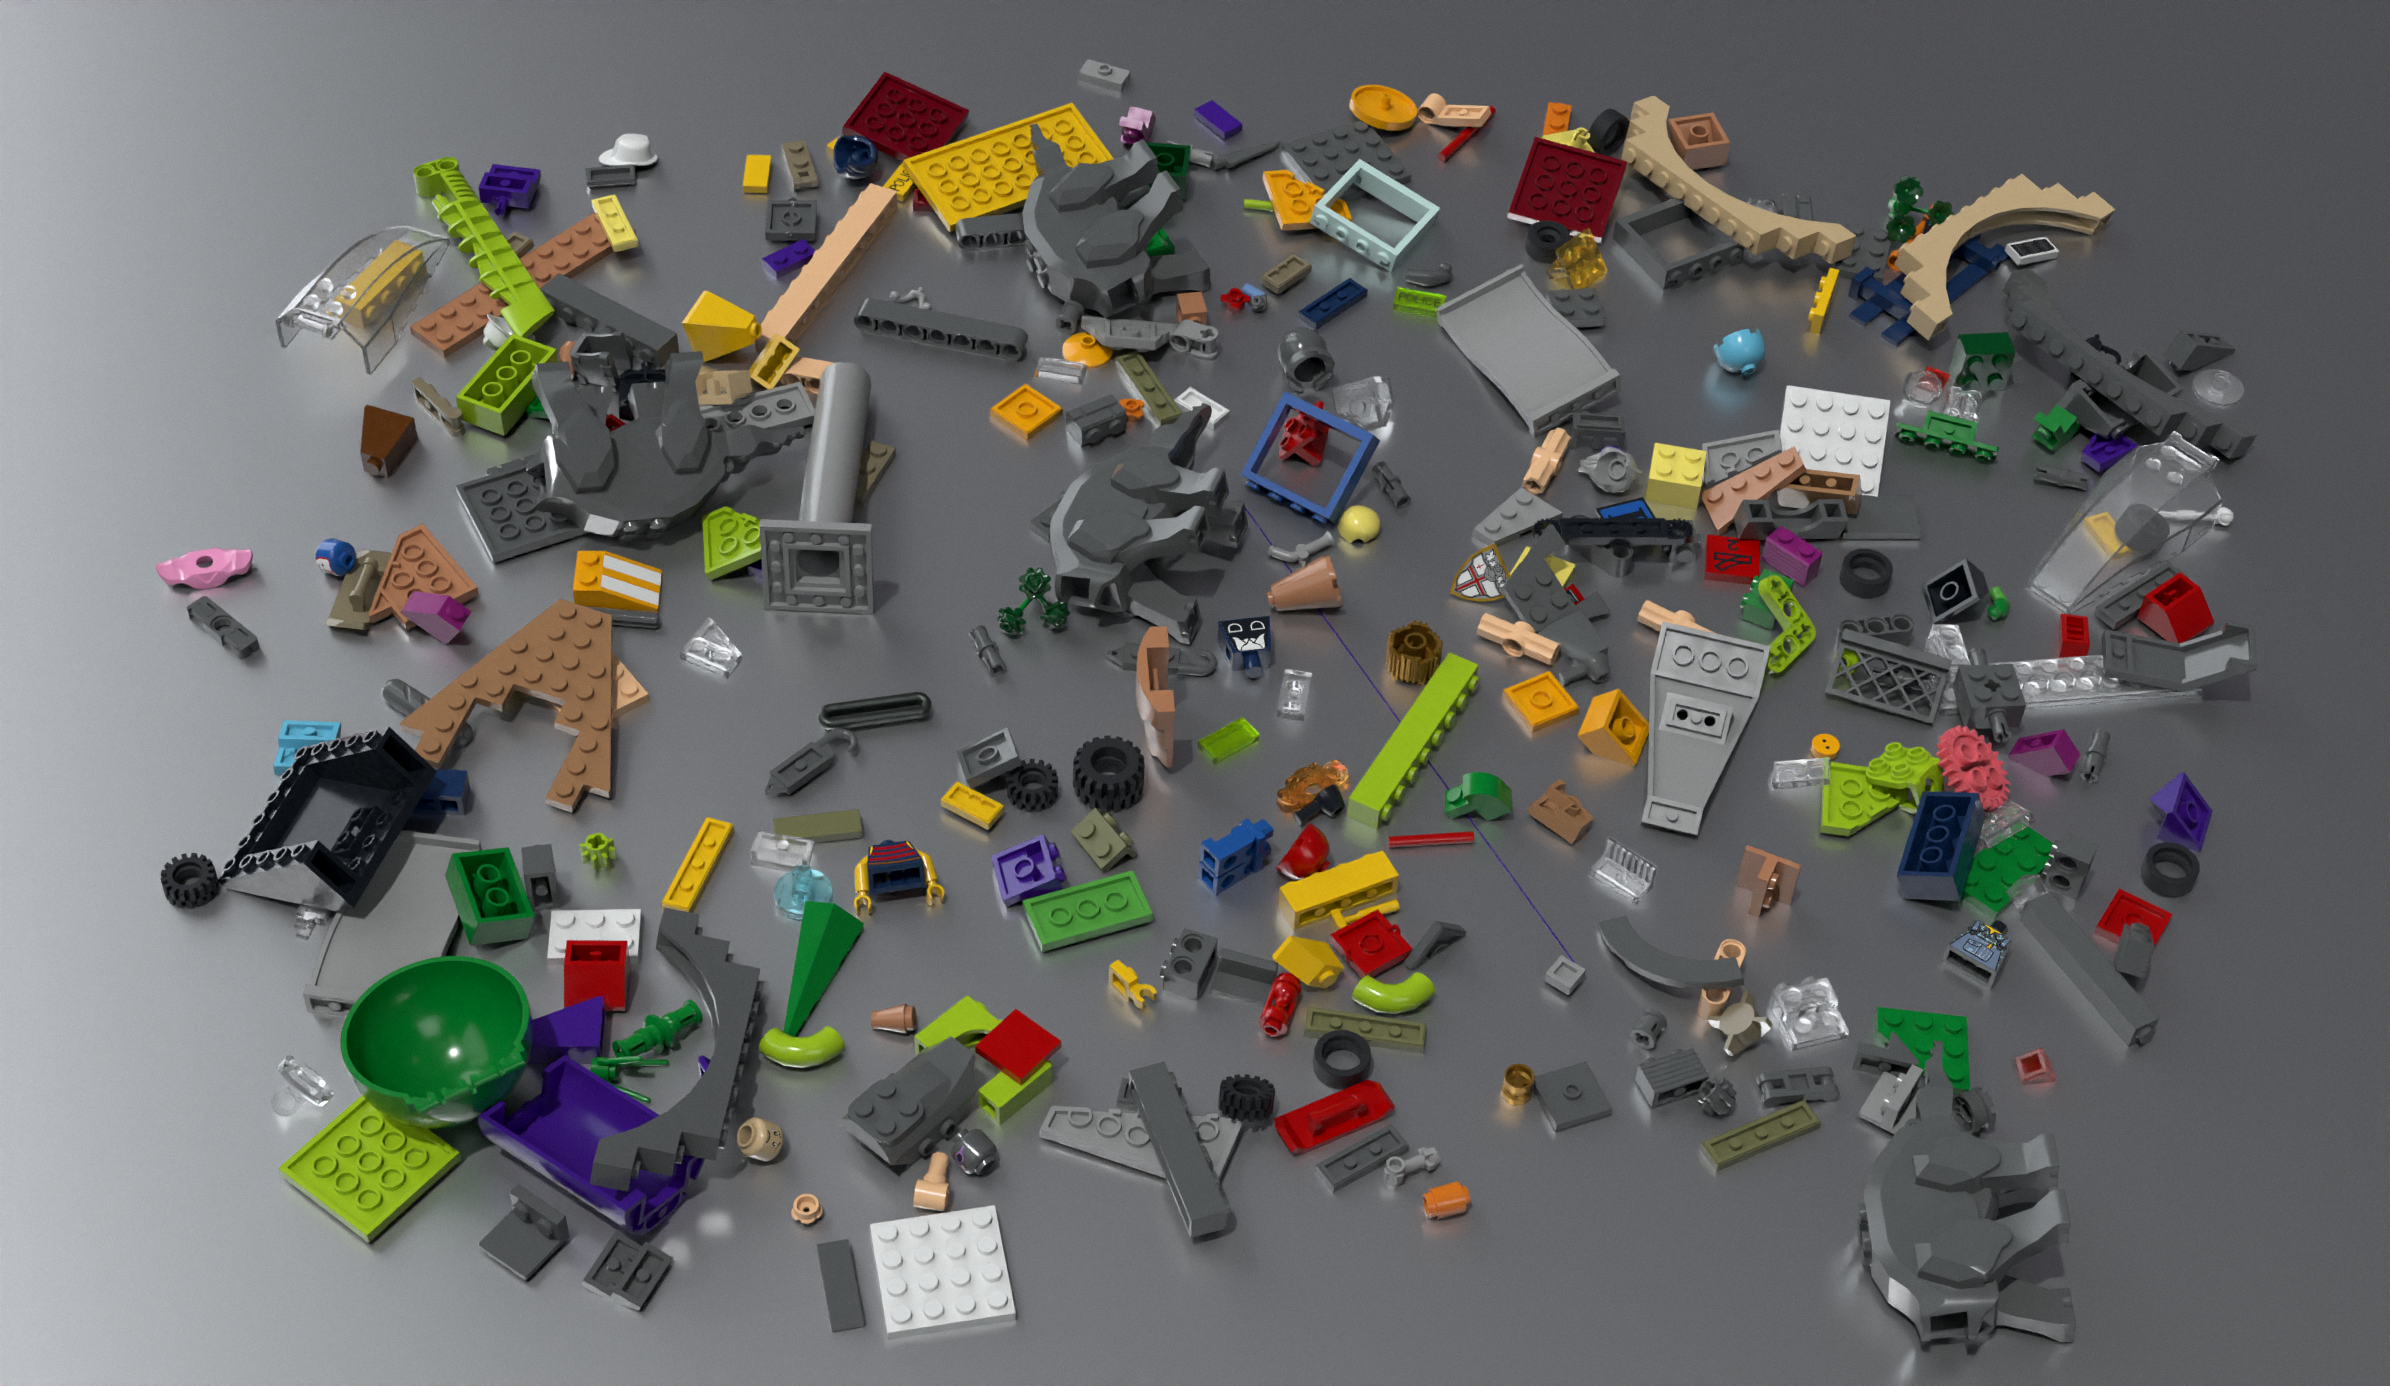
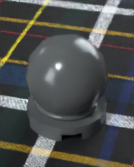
[1278,327,1335,392]

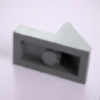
[1852,1032,1919,1077]

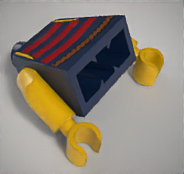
[854,840,944,916]

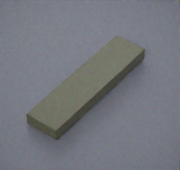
[1115,351,1182,426]
[1303,1007,1427,1054]
[1700,1100,1821,1172]

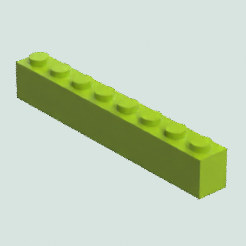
[1347,652,1480,830]

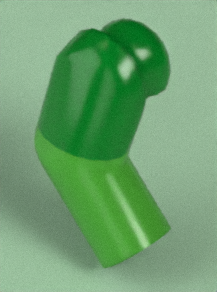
[1987,587,2010,620]

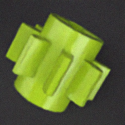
[579,833,617,869]

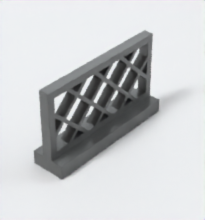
[1825,629,1952,725]

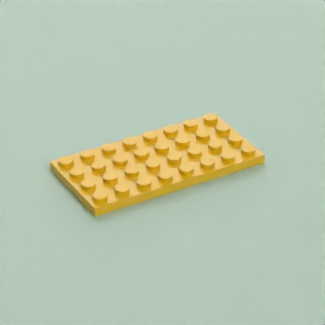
[903,103,1114,232]

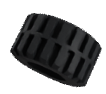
[1073,735,1145,812]

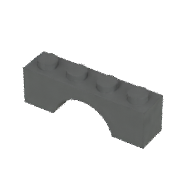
[1733,499,1848,539]

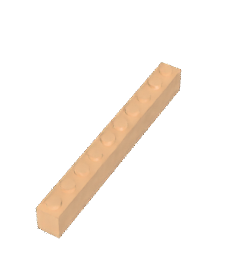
[755,183,897,353]

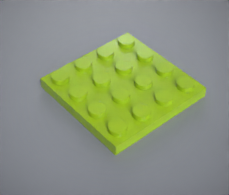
[278,1096,461,1243]

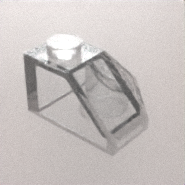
[1331,376,1395,432]

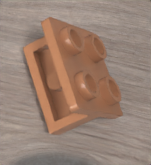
[1736,845,1801,918]

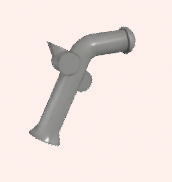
[1267,531,1335,567]

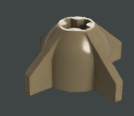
[1707,991,1772,1056]

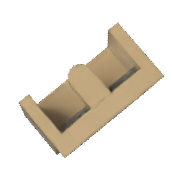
[695,370,752,405]

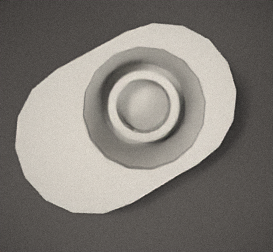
[599,133,657,166]
[483,314,535,350]

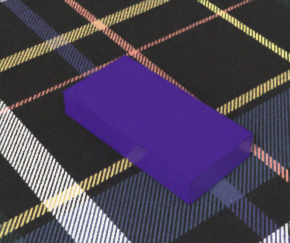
[1194,100,1243,139]

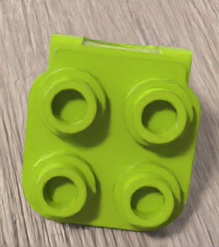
[1866,742,1944,814]

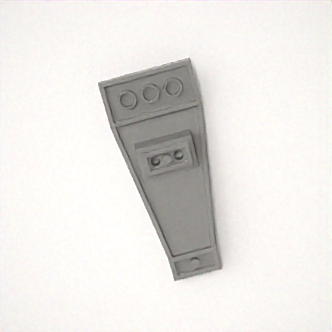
[1641,622,1771,837]

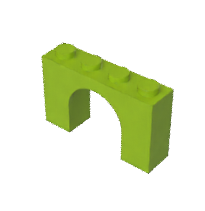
[914,995,1052,1126]

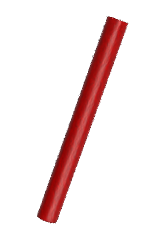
[1438,106,1496,162]

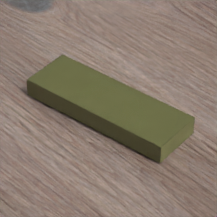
[773,809,863,847]

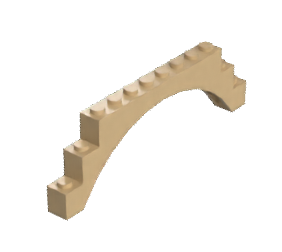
[1621,96,1856,264]
[1894,174,2115,341]

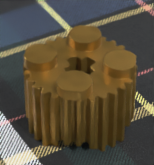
[1385,620,1443,685]

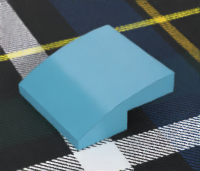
[273,720,341,775]

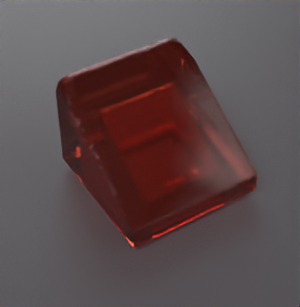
[2014,1048,2056,1085]

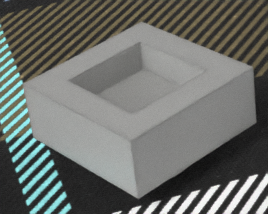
[1544,955,1586,995]

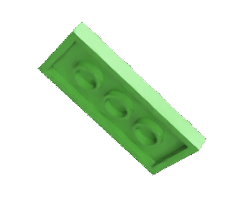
[1023,870,1153,952]

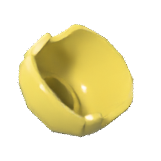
[1337,505,1381,543]

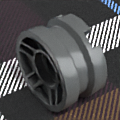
[1952,1086,1996,1134]

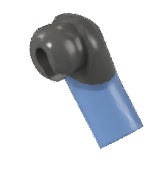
[1241,283,1267,312]

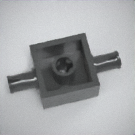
[1952,648,2026,743]

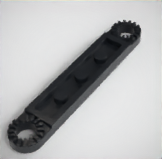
[1533,518,1693,545]

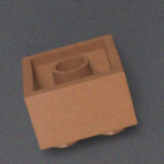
[1668,113,1730,170]

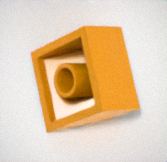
[1577,689,1649,766]

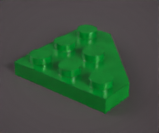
[1875,1007,1970,1095]

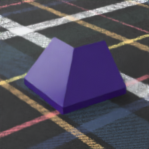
[2149,772,2213,852]

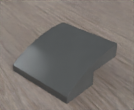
[581,1231,673,1310]

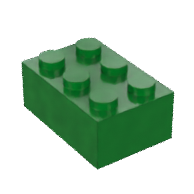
[445,847,535,946]

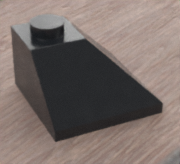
[1921,558,1989,626]

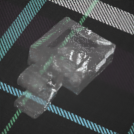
[294,904,334,940]

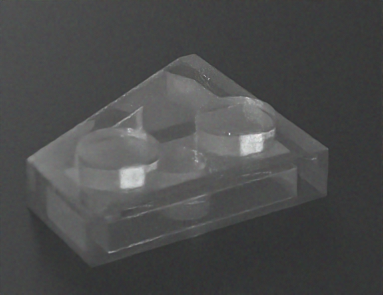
[1977,799,2036,849]

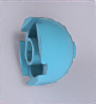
[1713,329,1766,376]

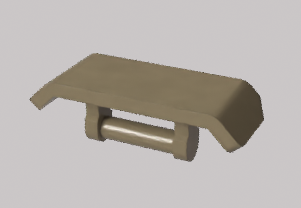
[326,549,392,630]

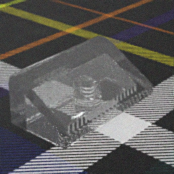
[750,831,815,875]

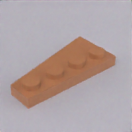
[1700,446,1806,536]

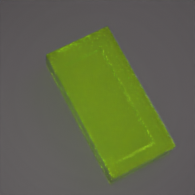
[1197,717,1259,765]

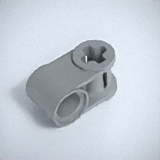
[1169,319,1219,360]

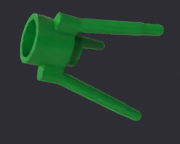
[590,1056,669,1103]

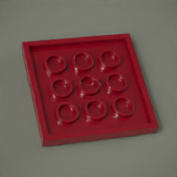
[842,71,969,161]
[1507,137,1627,243]

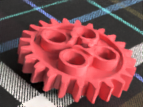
[1936,725,2010,813]

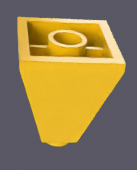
[682,291,762,362]

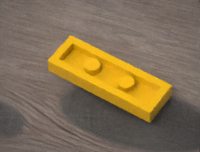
[1808,268,1839,335]

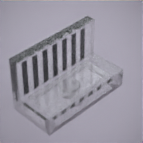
[1589,837,1657,905]

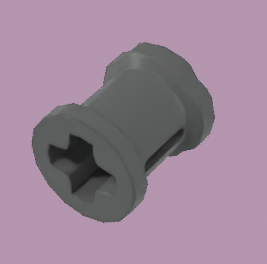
[1056,301,1085,334]
[1630,1009,1667,1049]

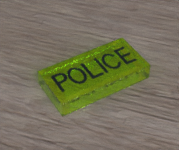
[1392,287,1446,318]

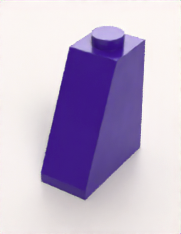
[528,997,606,1065]

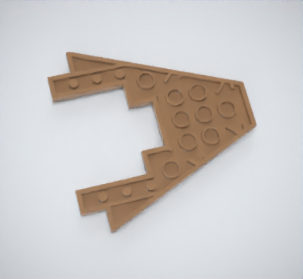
[400,599,612,813]

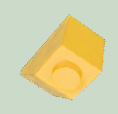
[1272,936,1344,988]

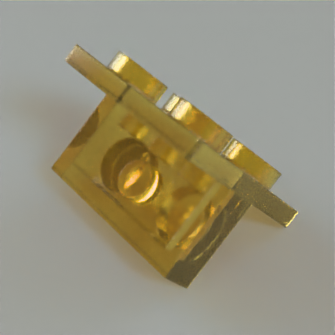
[1546,229,1607,290]

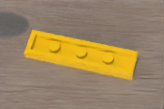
[661,817,734,913]

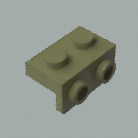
[1070,808,1137,873]

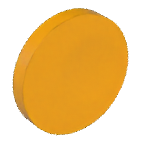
[1349,85,1417,131]

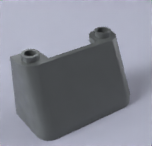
[2058,346,2183,440]

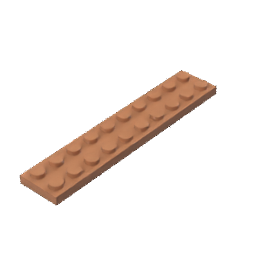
[410,212,636,358]

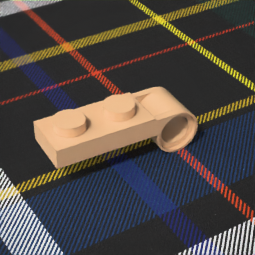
[1417,93,1491,128]

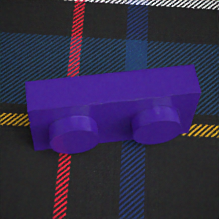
[762,239,816,279]

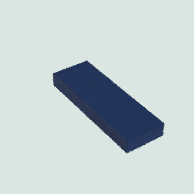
[1298,278,1368,330]

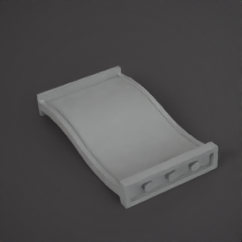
[1436,264,1621,437]
[303,830,482,1017]

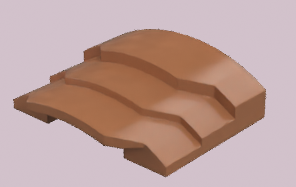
[1136,626,1175,767]

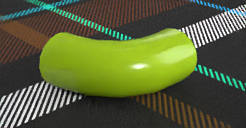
[1352,972,1435,1014]
[759,1026,845,1068]

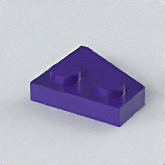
[2081,435,2139,472]

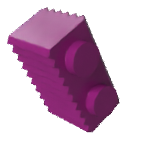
[1761,526,1823,587]

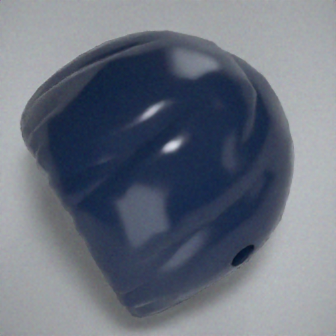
[833,134,878,180]

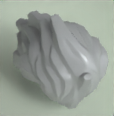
[1578,447,1642,493]

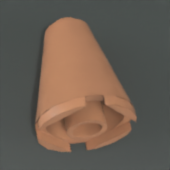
[1266,555,1343,611]

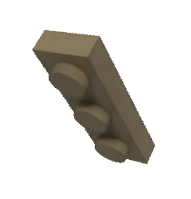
[854,441,896,506]

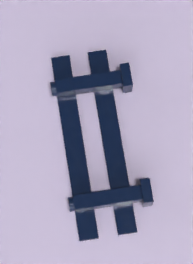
[1848,220,2010,347]

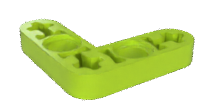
[1758,575,1816,675]

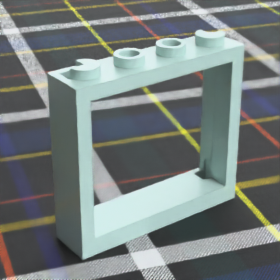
[1309,159,1440,272]

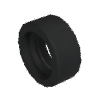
[1587,109,1630,156]
[1839,549,1893,598]
[2141,842,2200,898]
[1313,1030,1371,1089]

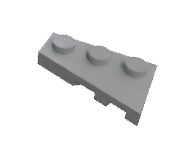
[1702,429,1782,490]
[1472,487,1563,547]

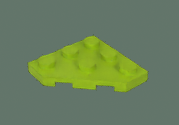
[702,506,761,580]
[1820,761,1909,836]

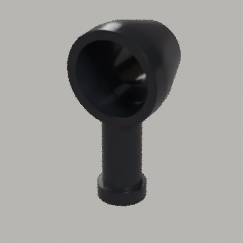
[1293,784,1345,825]

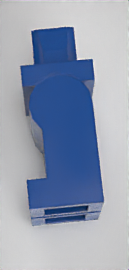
[1198,819,1274,896]

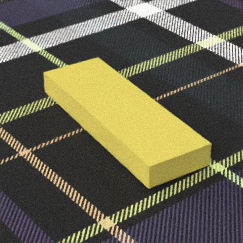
[591,194,638,252]

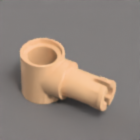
[913,1152,950,1211]

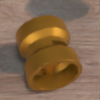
[1501,1063,1535,1106]

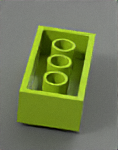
[456,333,558,436]

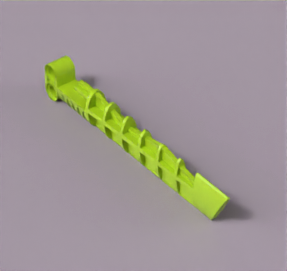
[413,157,555,338]

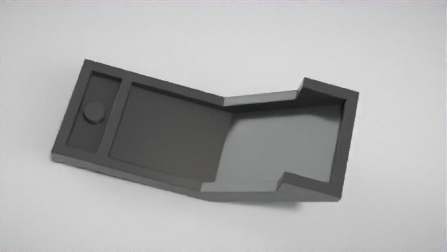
[2101,621,2258,692]

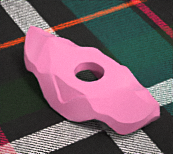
[156,548,253,590]

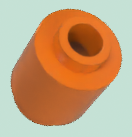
[1422,1181,1471,1219]

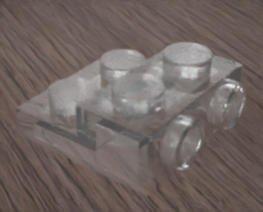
[1769,976,1849,1051]

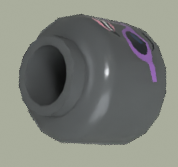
[951,1129,997,1176]

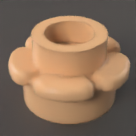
[791,1194,823,1224]

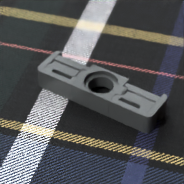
[187,596,260,660]

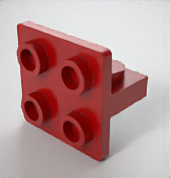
[1278,400,1329,467]

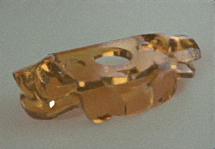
[1276,760,1350,813]

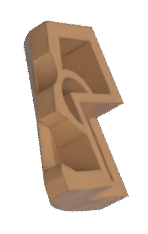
[1527,779,1594,845]

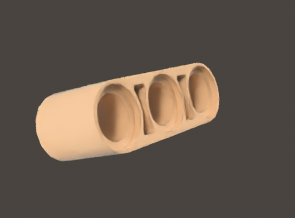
[780,356,833,395]
[1697,939,1746,1021]

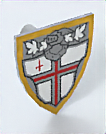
[1450,543,1510,602]

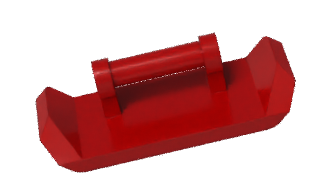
[1274,1080,1395,1154]

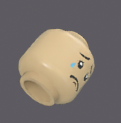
[736,1117,783,1162]

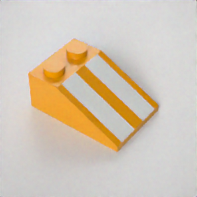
[573,551,662,613]

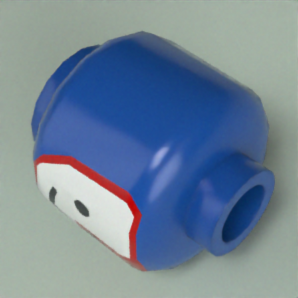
[315,538,356,576]

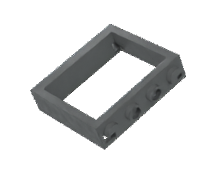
[1613,198,1745,290]

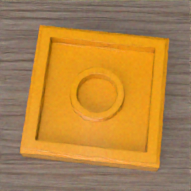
[990,383,1063,440]
[1502,671,1580,733]

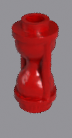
[1258,972,1302,1037]

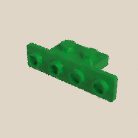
[1894,411,1999,461]

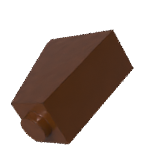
[360,405,418,478]

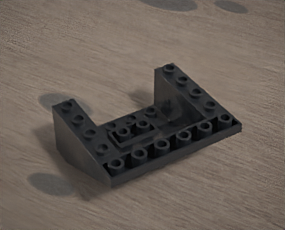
[218,727,437,911]

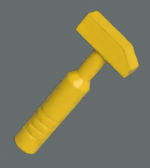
[1330,899,1400,930]

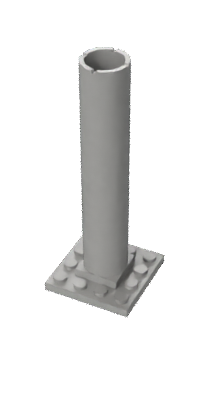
[759,362,874,614]

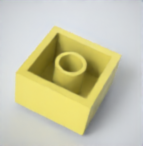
[1645,443,1707,509]

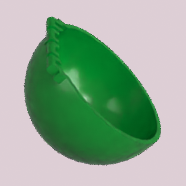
[340,956,533,1129]

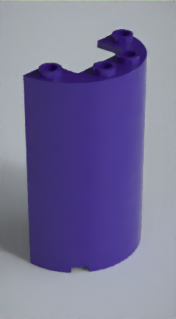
[478,1055,705,1235]

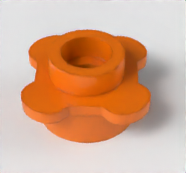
[1119,399,1145,422]

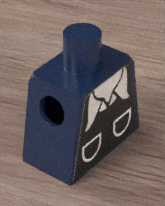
[1217,616,1271,678]

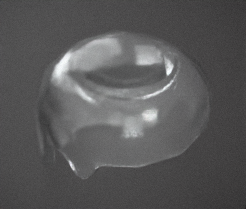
[1903,369,1942,408]

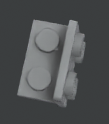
[1859,1064,1923,1134]

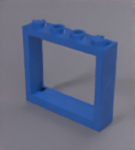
[1240,391,1380,525]

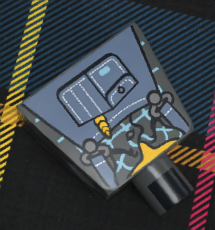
[1942,920,2012,990]

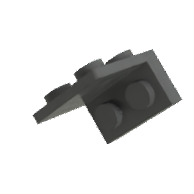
[479,1184,569,1280]

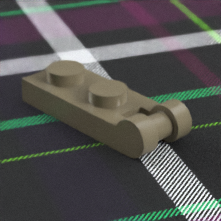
[781,140,818,190]
[411,377,465,437]

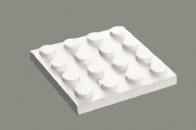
[1780,385,1891,497]
[870,1205,1016,1340]

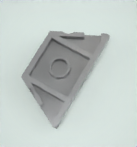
[1081,316,1178,352]

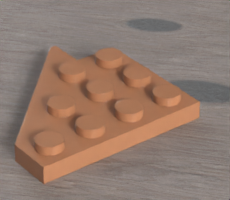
[368,524,479,630]

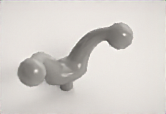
[890,287,932,310]

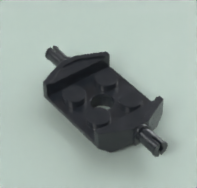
[619,361,666,421]

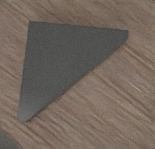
[1403,921,1467,970]

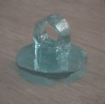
[774,864,833,921]

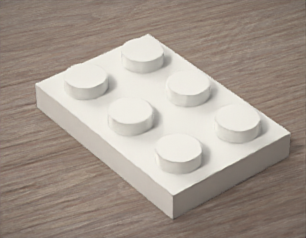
[547,909,642,965]

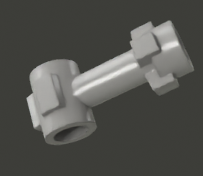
[1382,1147,1440,1186]

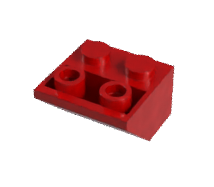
[2137,572,2214,643]
[564,940,630,1011]

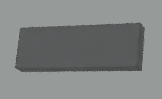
[1315,1124,1409,1193]
[817,1239,864,1332]

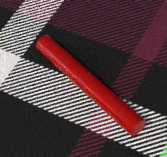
[1388,831,1474,848]

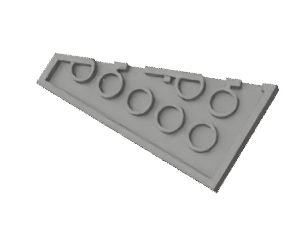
[1040,1106,1246,1182]

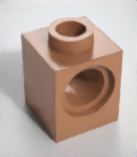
[1176,292,1207,325]

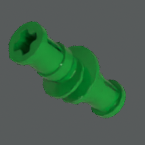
[612,999,703,1066]

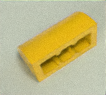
[749,334,800,390]

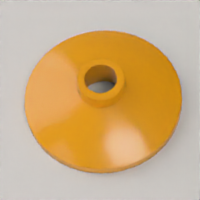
[1063,332,1113,369]

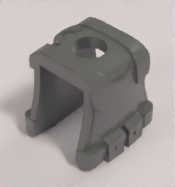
[570,331,634,392]

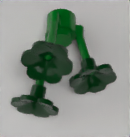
[1886,175,1954,243]

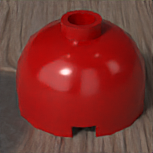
[1276,822,1330,880]

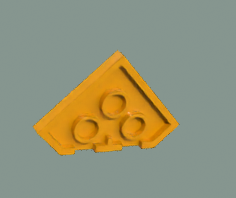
[1262,170,1352,231]

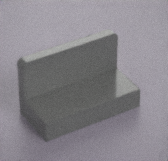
[1211,948,1278,1007]

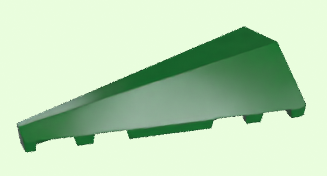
[783,901,864,1037]

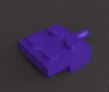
[478,164,541,216]

